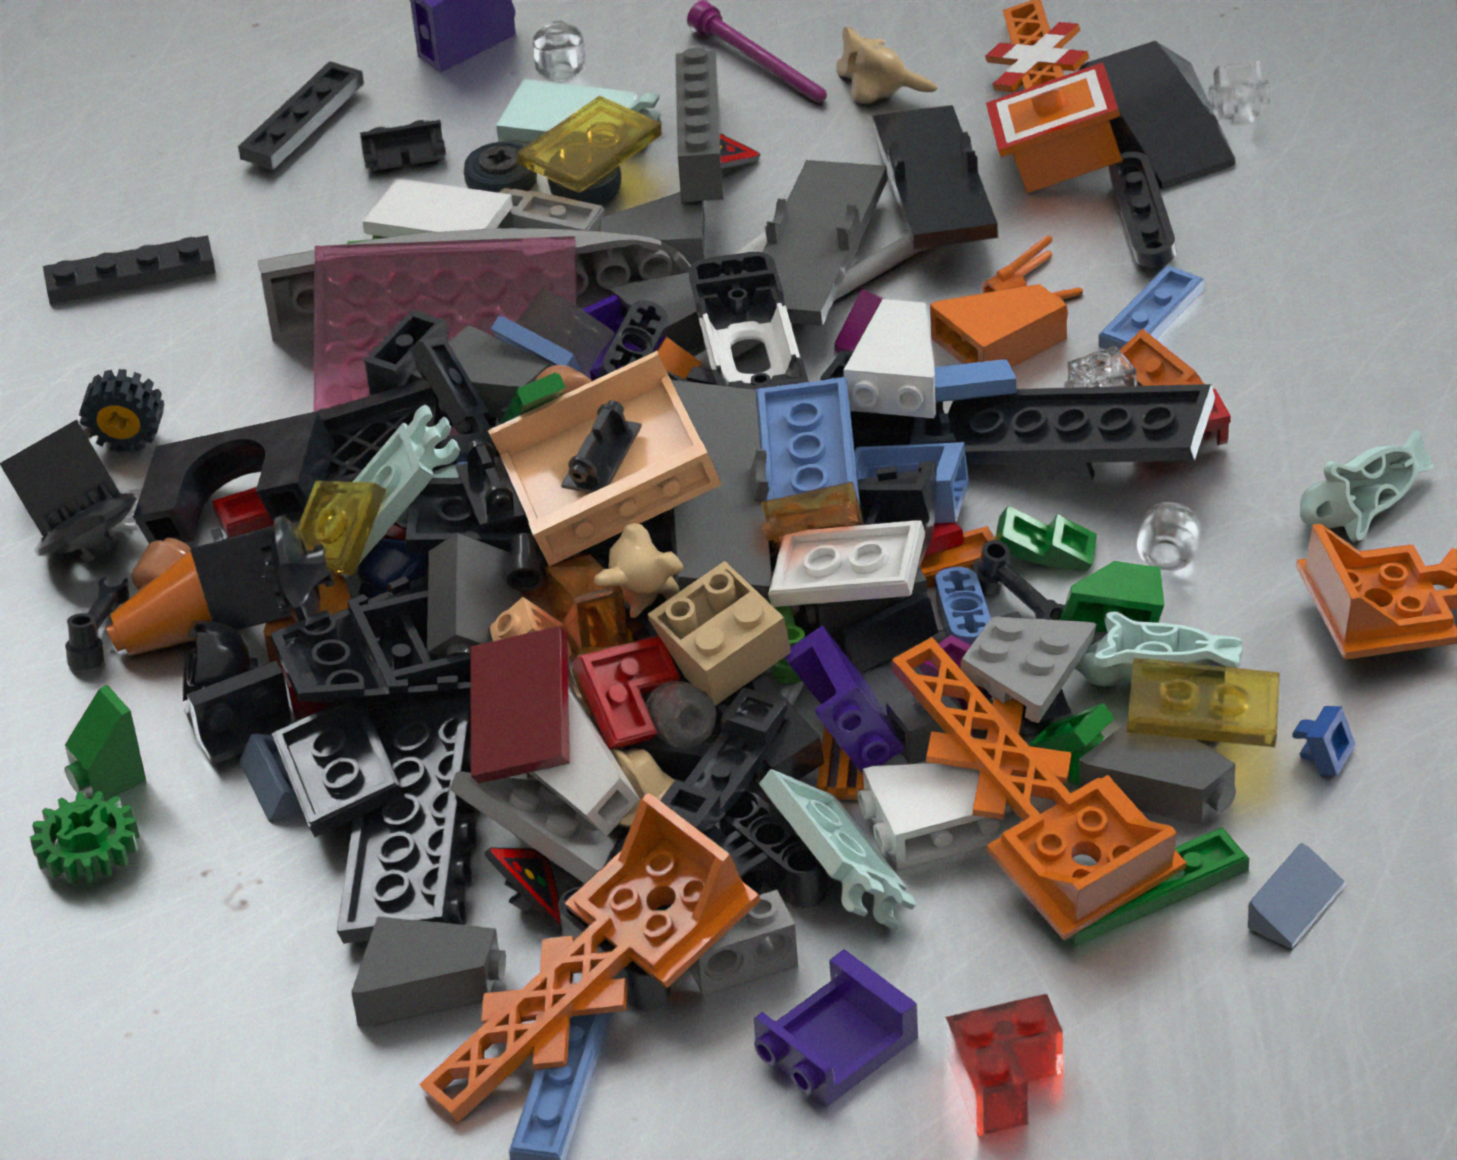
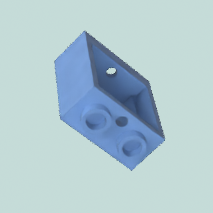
[855,442,969,523]

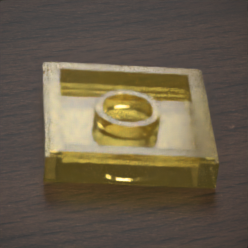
[298,481,386,575]

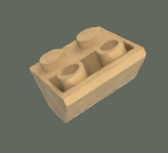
[648,561,791,706]

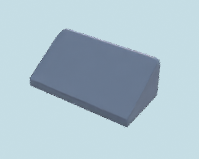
[240,734,303,821]
[1248,843,1345,949]

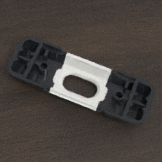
[688,252,809,390]

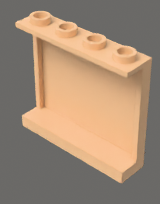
[488,351,722,566]

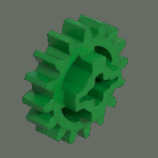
[30,791,140,884]

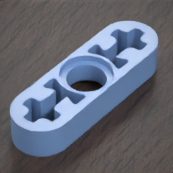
[935,567,991,645]

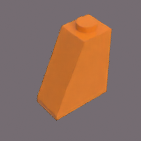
[930,284,1068,367]

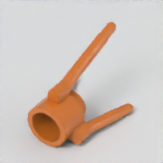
[982,235,1083,300]

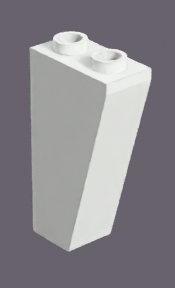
[844,299,936,418]
[529,681,639,837]
[858,763,1056,870]

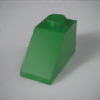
[1060,561,1164,632]
[64,685,146,801]

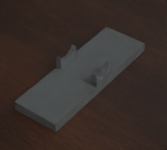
[762,160,888,326]
[670,380,772,600]

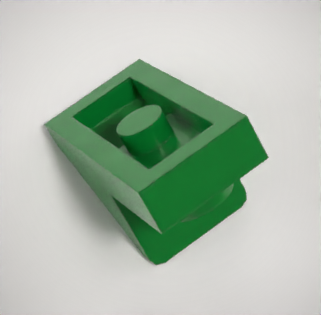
[1028,703,1115,787]

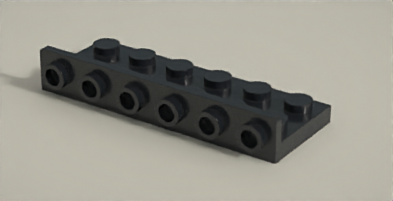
[337,691,479,944]

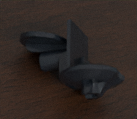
[0,419,137,563]
[190,516,334,631]

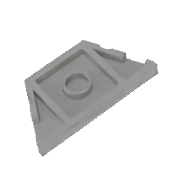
[960,617,1096,723]
[449,772,621,884]

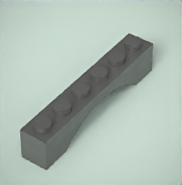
[675,48,723,203]

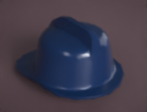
[357,539,429,599]

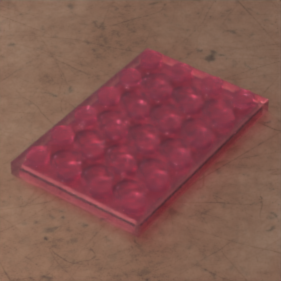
[314,236,578,412]

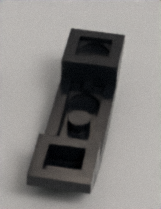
[660,687,787,833]

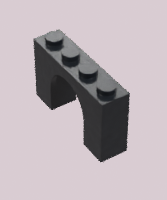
[133,411,335,544]

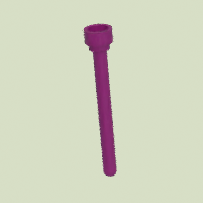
[687,0,827,103]

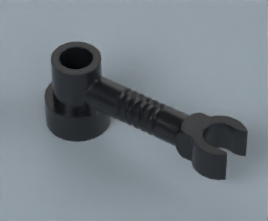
[506,533,609,591]
[972,540,1065,620]
[65,576,130,670]

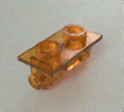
[761,481,865,547]

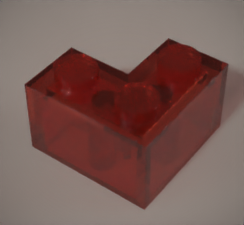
[946,993,1063,1136]

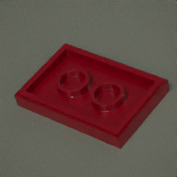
[471,625,570,784]

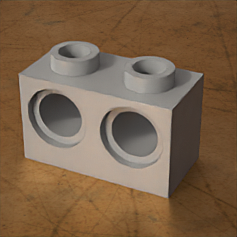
[689,890,798,996]

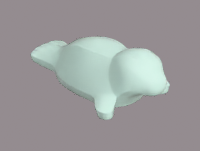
[1300,430,1434,543]
[1075,611,1243,687]

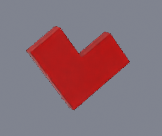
[572,636,680,750]

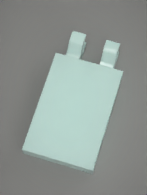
[496,79,661,152]
[318,405,460,578]
[759,769,916,929]

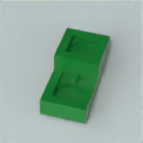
[995,505,1097,570]

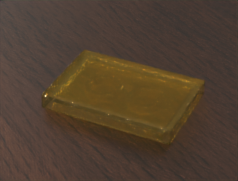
[517,95,662,193]
[1126,658,1280,748]

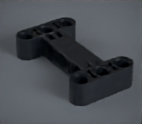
[558,789,827,1011]

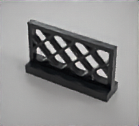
[318,379,449,500]

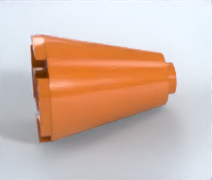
[106,551,212,656]

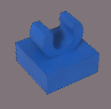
[1292,706,1356,776]

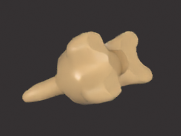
[836,26,938,104]
[594,523,684,618]

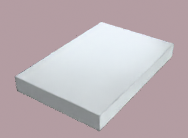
[362,179,512,237]
[768,520,925,607]

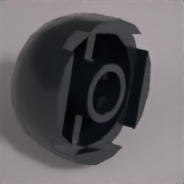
[182,620,258,714]

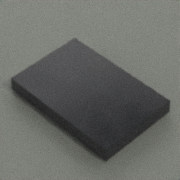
[272,703,405,838]

